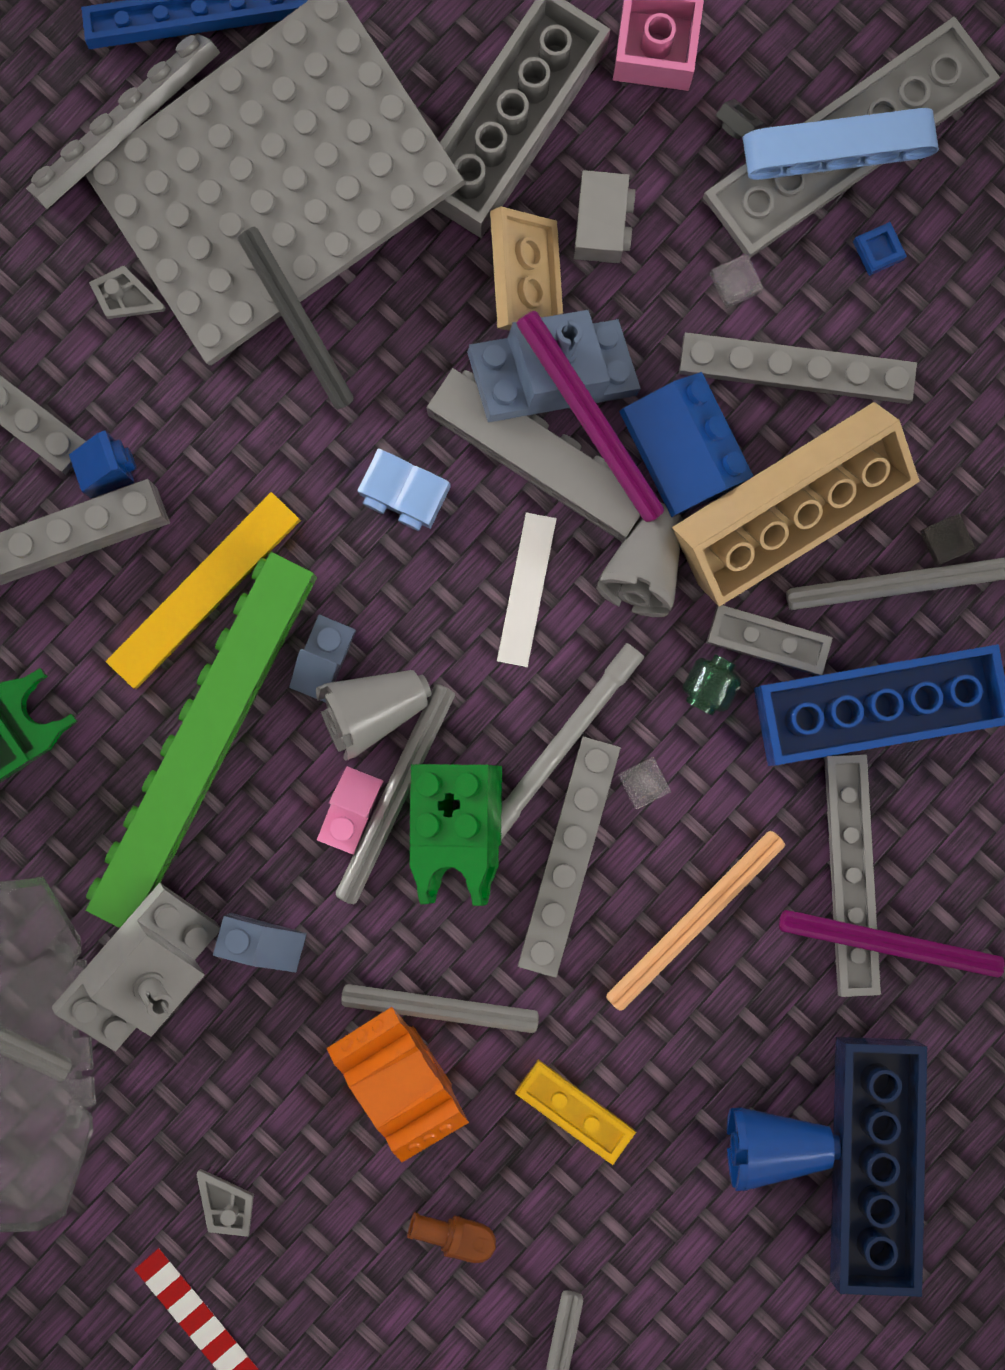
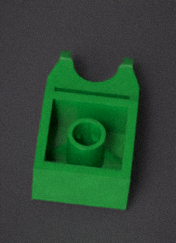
[0,668,78,783]
[410,764,502,906]

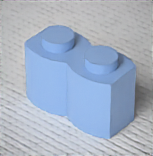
[358,449,451,531]

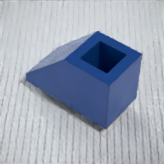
[69,430,137,498]

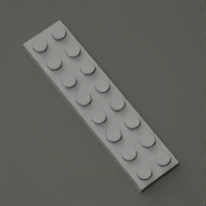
[703,16,1000,259]

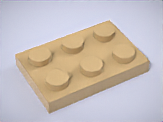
[490,206,563,331]

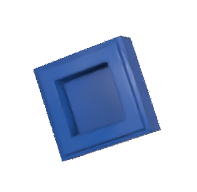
[853,222,907,276]

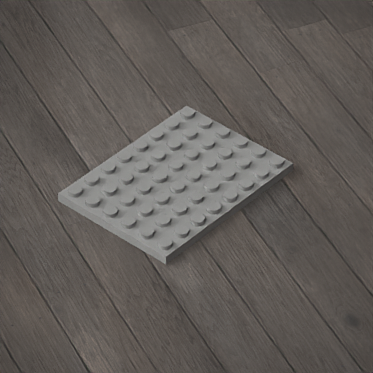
[86,0,467,366]

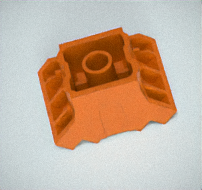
[326,1007,469,1162]

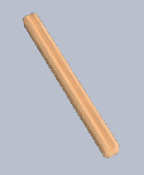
[606,831,785,1011]

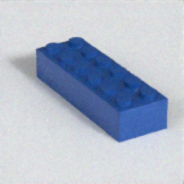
[754,644,1005,766]

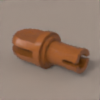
[407,1212,496,1263]

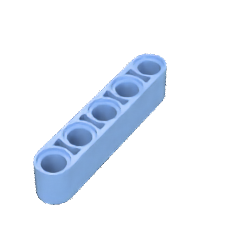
[742,108,939,180]

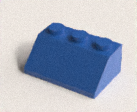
[619,372,754,518]

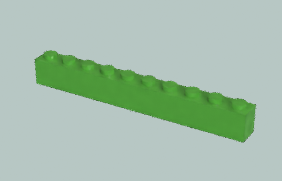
[85,552,317,928]

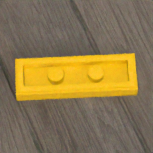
[515,1059,636,1165]

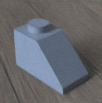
[213,913,307,973]

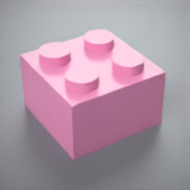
[613,0,704,91]

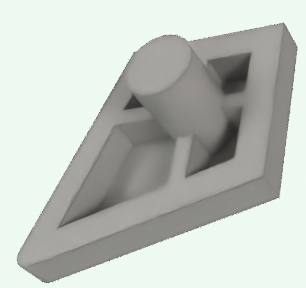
[89,266,166,319]
[197,1169,254,1237]

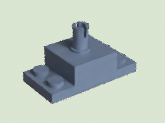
[467,310,641,423]

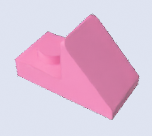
[317,766,384,855]

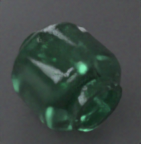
[682,654,742,716]

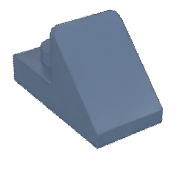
[289,615,356,703]

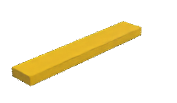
[105,492,301,690]

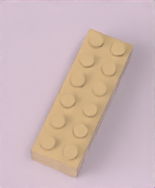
[672,402,920,607]

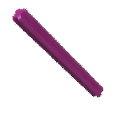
[517,311,664,522]
[779,910,1005,978]

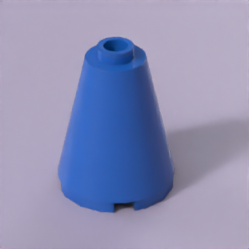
[727,1107,841,1191]

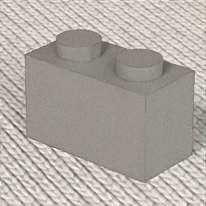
[574,170,635,263]

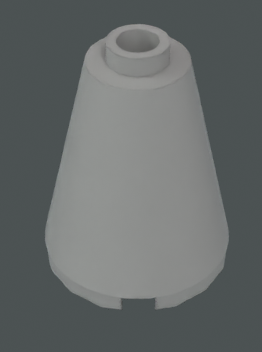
[596,503,683,617]
[316,670,431,761]

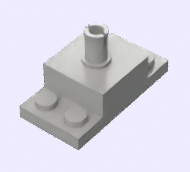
[52,883,220,1052]

